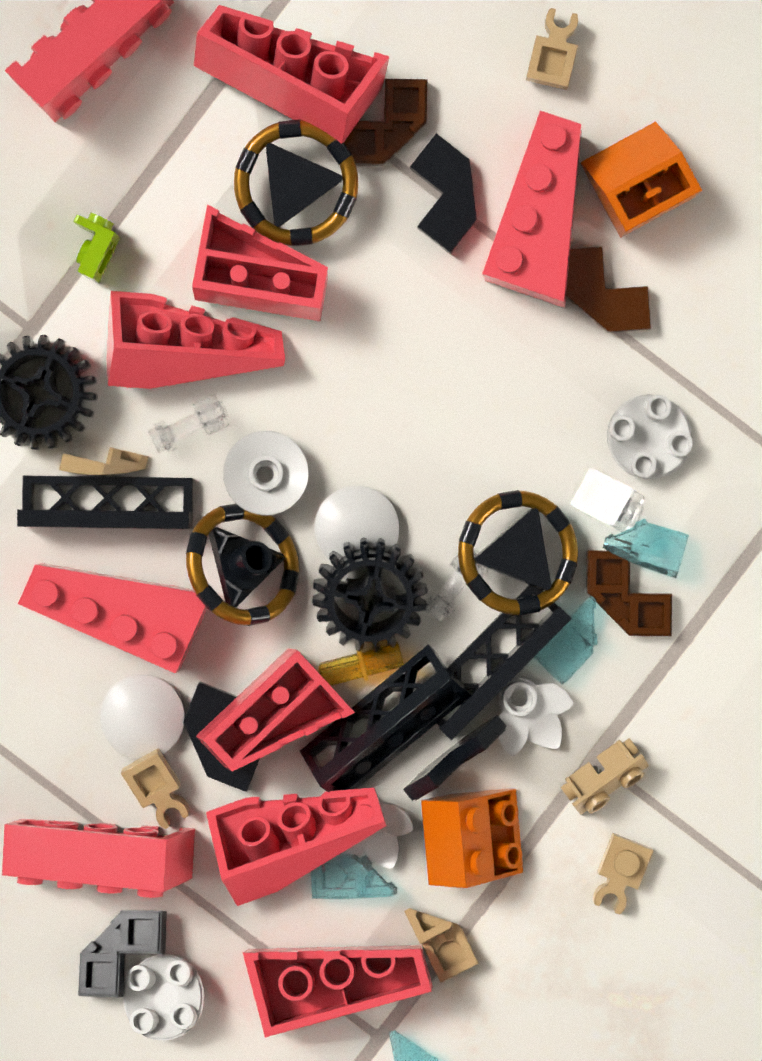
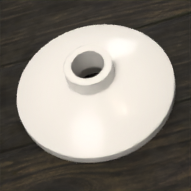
[223,431,309,516]

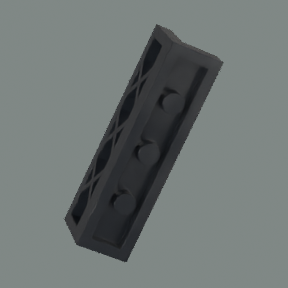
[17,475,193,529]
[437,585,572,741]
[299,644,471,792]

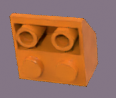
[580,121,702,238]
[421,788,523,888]

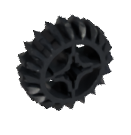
[0,335,98,450]
[312,537,428,653]

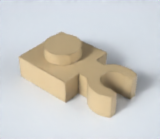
[526,8,578,90]
[121,748,189,829]
[593,833,654,915]

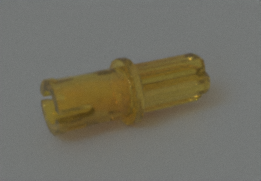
[319,641,404,686]

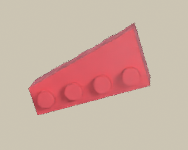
[482,110,582,308]
[18,563,207,674]
[243,945,433,1037]

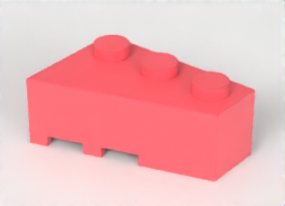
[192,204,328,321]
[196,648,355,771]

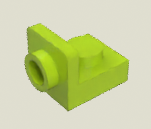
[73,212,121,283]

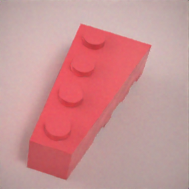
[4,0,174,122]
[194,5,390,144]
[2,819,195,898]

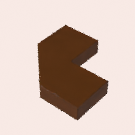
[344,79,428,166]
[566,247,651,333]
[586,550,672,636]

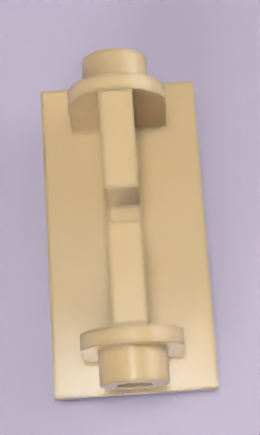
[561,738,649,815]

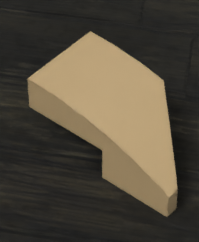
[59,447,149,475]
[404,908,479,983]

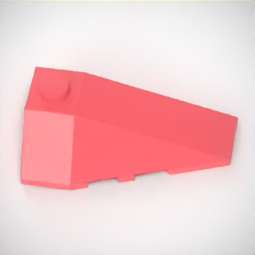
[106,291,285,389]
[206,787,387,906]

